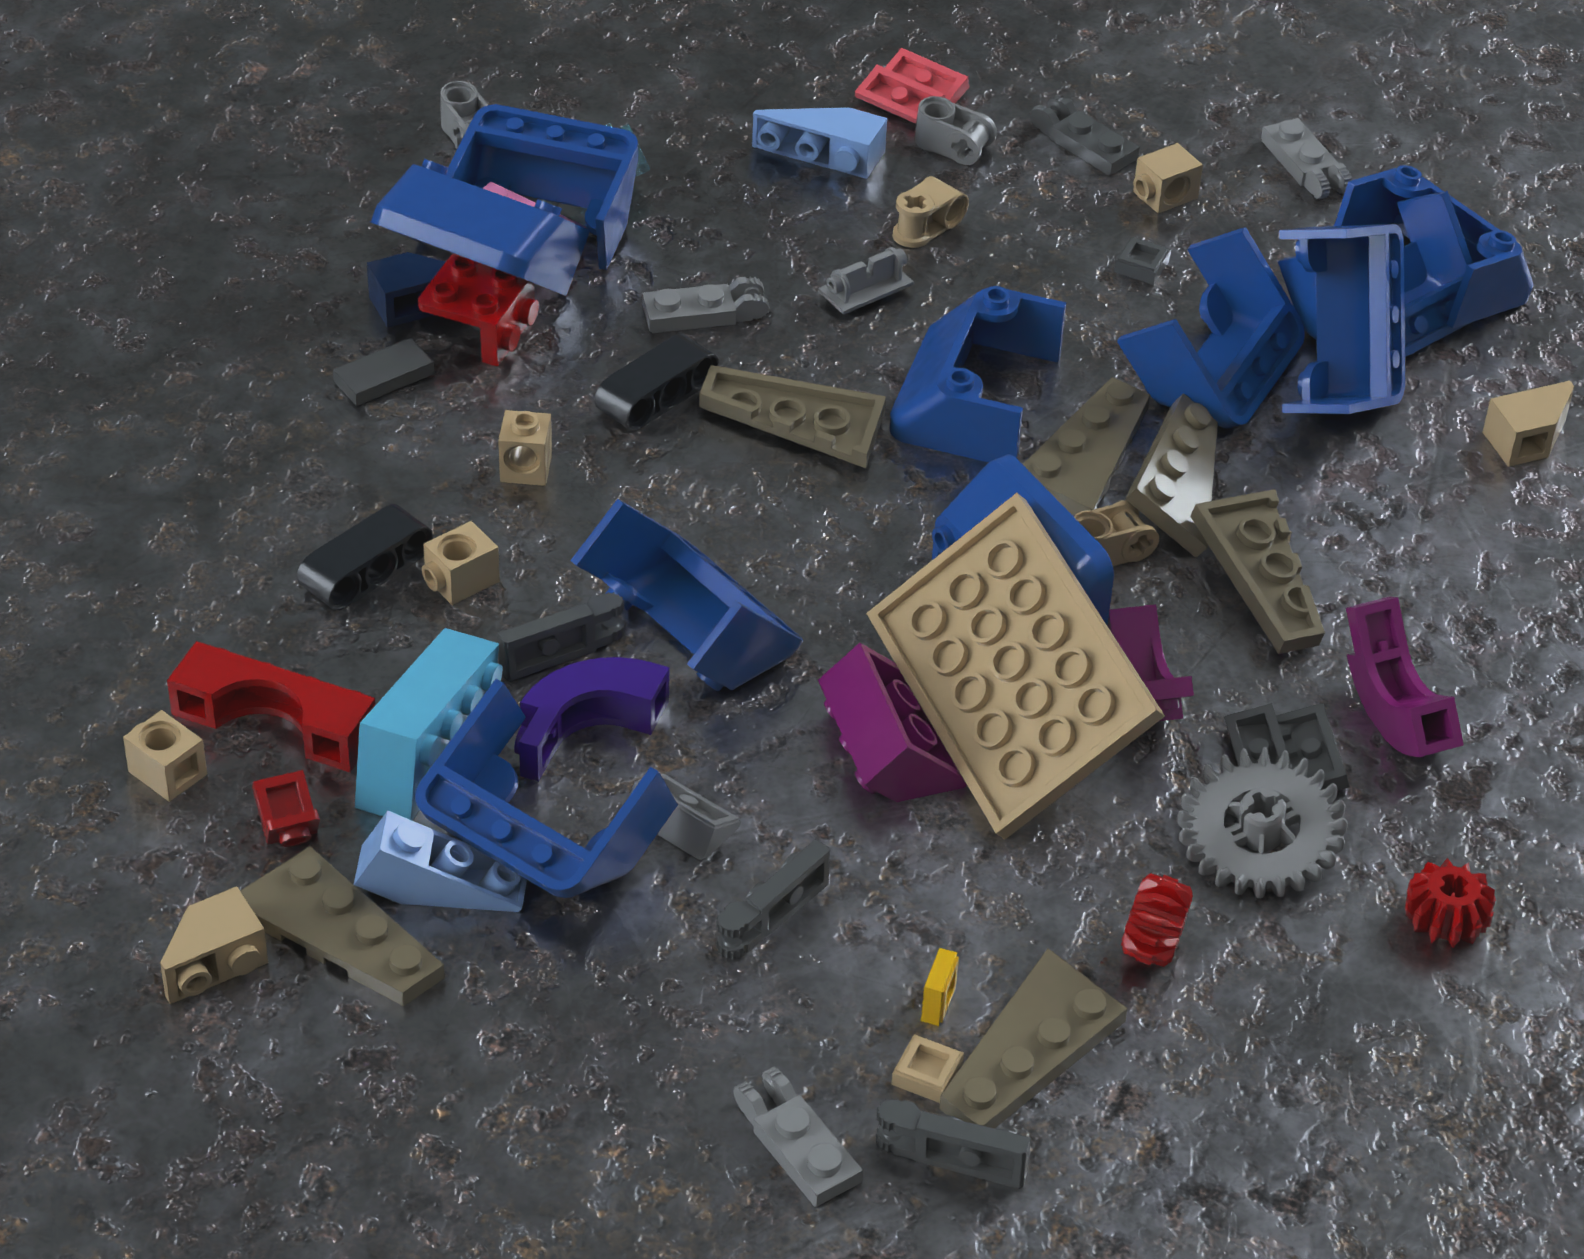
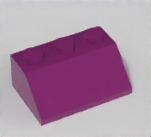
[818,642,967,802]

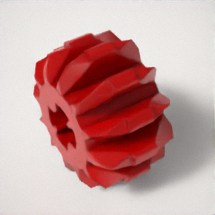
[1405,858,1496,948]
[1121,873,1193,967]

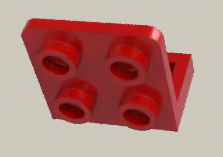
[418,254,539,367]

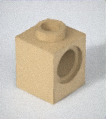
[1133,143,1203,214]
[498,410,552,486]
[422,521,500,605]
[123,710,207,802]

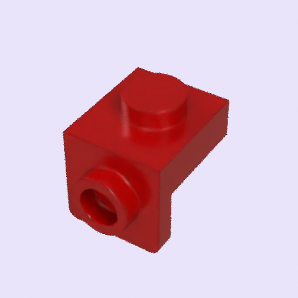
[252,770,320,847]

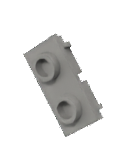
[818,247,914,315]

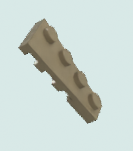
[699,365,886,468]
[1023,377,1150,515]
[1125,393,1218,558]
[1190,489,1325,654]
[240,846,445,1006]
[939,948,1128,1129]

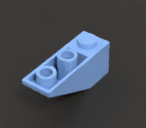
[752,107,887,179]
[354,811,527,912]

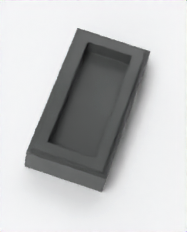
[333,338,434,406]

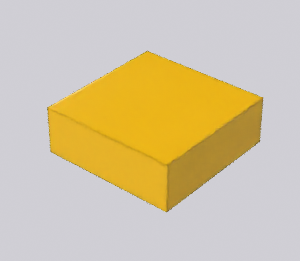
[921,948,959,1026]

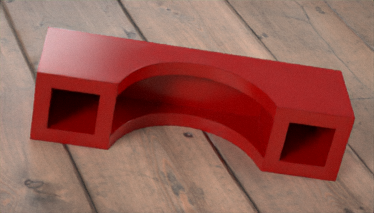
[167,641,376,773]

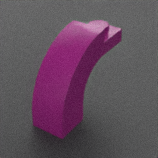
[1346,597,1464,757]
[1107,604,1194,721]

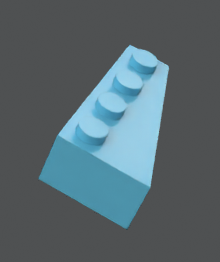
[355,628,503,821]

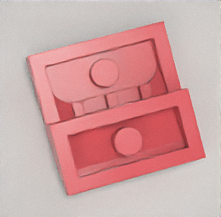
[855,48,970,124]

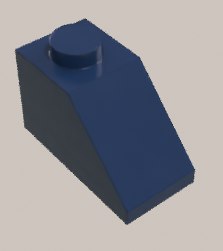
[367,252,445,328]

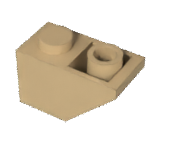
[1482,381,1574,467]
[160,886,268,1004]

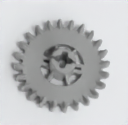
[1177,747,1348,898]

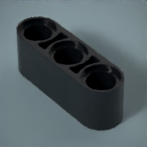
[594,334,719,431]
[297,504,434,610]

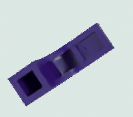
[514,657,670,782]

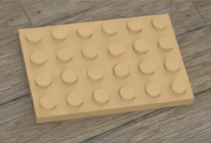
[866,493,1165,839]

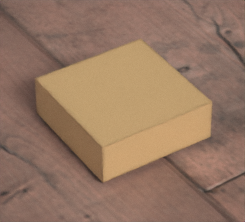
[891,1034,964,1103]

